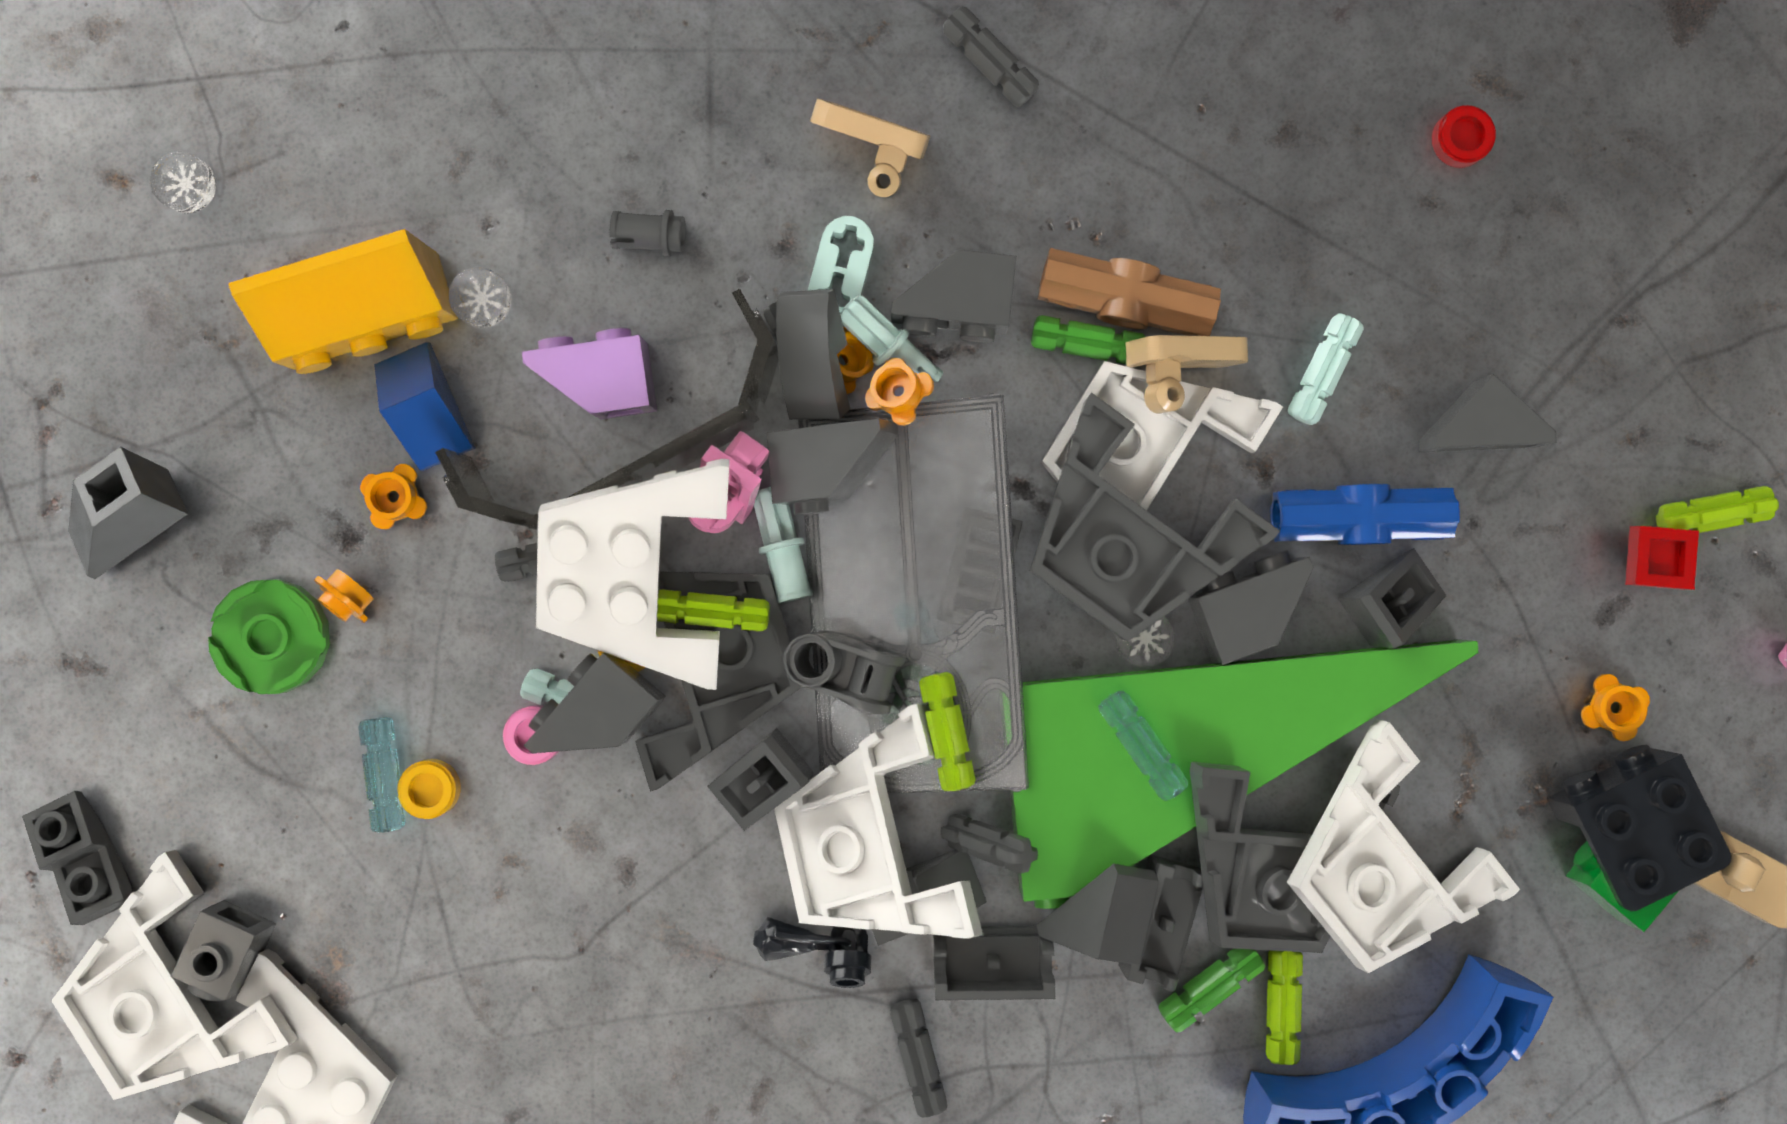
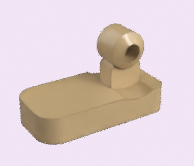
[810,98,930,197]
[1126,335,1248,414]
[1693,831,1787,928]

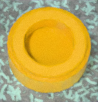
[397,759,461,819]

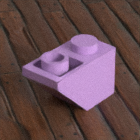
[522,328,658,420]

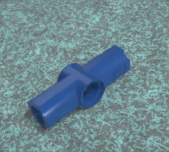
[1270,484,1460,545]

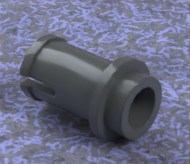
[609,210,686,257]

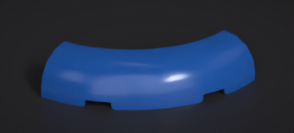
[1243,954,1554,1124]

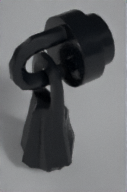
[753,917,871,988]

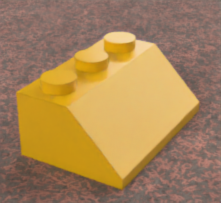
[228,229,458,374]

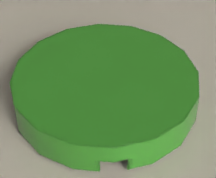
[208,580,330,694]

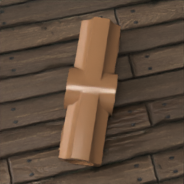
[1037,248,1221,336]

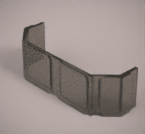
[435,289,778,530]

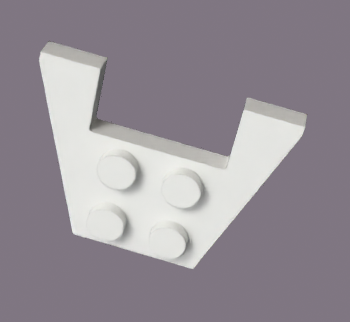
[1041,361,1283,511]
[536,459,730,690]
[774,704,983,939]
[1287,719,1520,973]
[51,850,299,1100]
[173,948,398,1124]

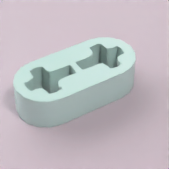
[808,216,874,313]

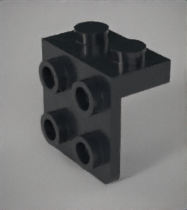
[1547,745,1732,911]

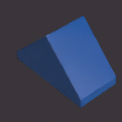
[374,341,475,471]

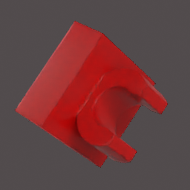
[1625,526,1699,590]

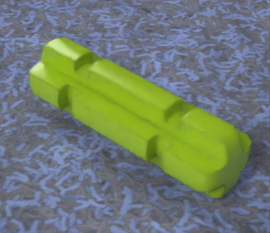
[1655,486,1779,533]
[657,589,770,631]
[919,672,976,791]
[1266,950,1303,1065]

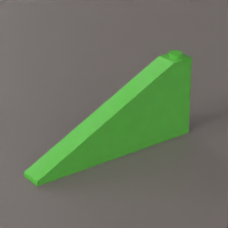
[1000,639,1479,909]

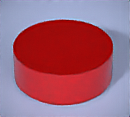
[1432,105,1496,168]

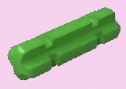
[1031,315,1146,364]
[1158,948,1265,1033]

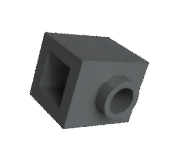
[171,900,276,1001]

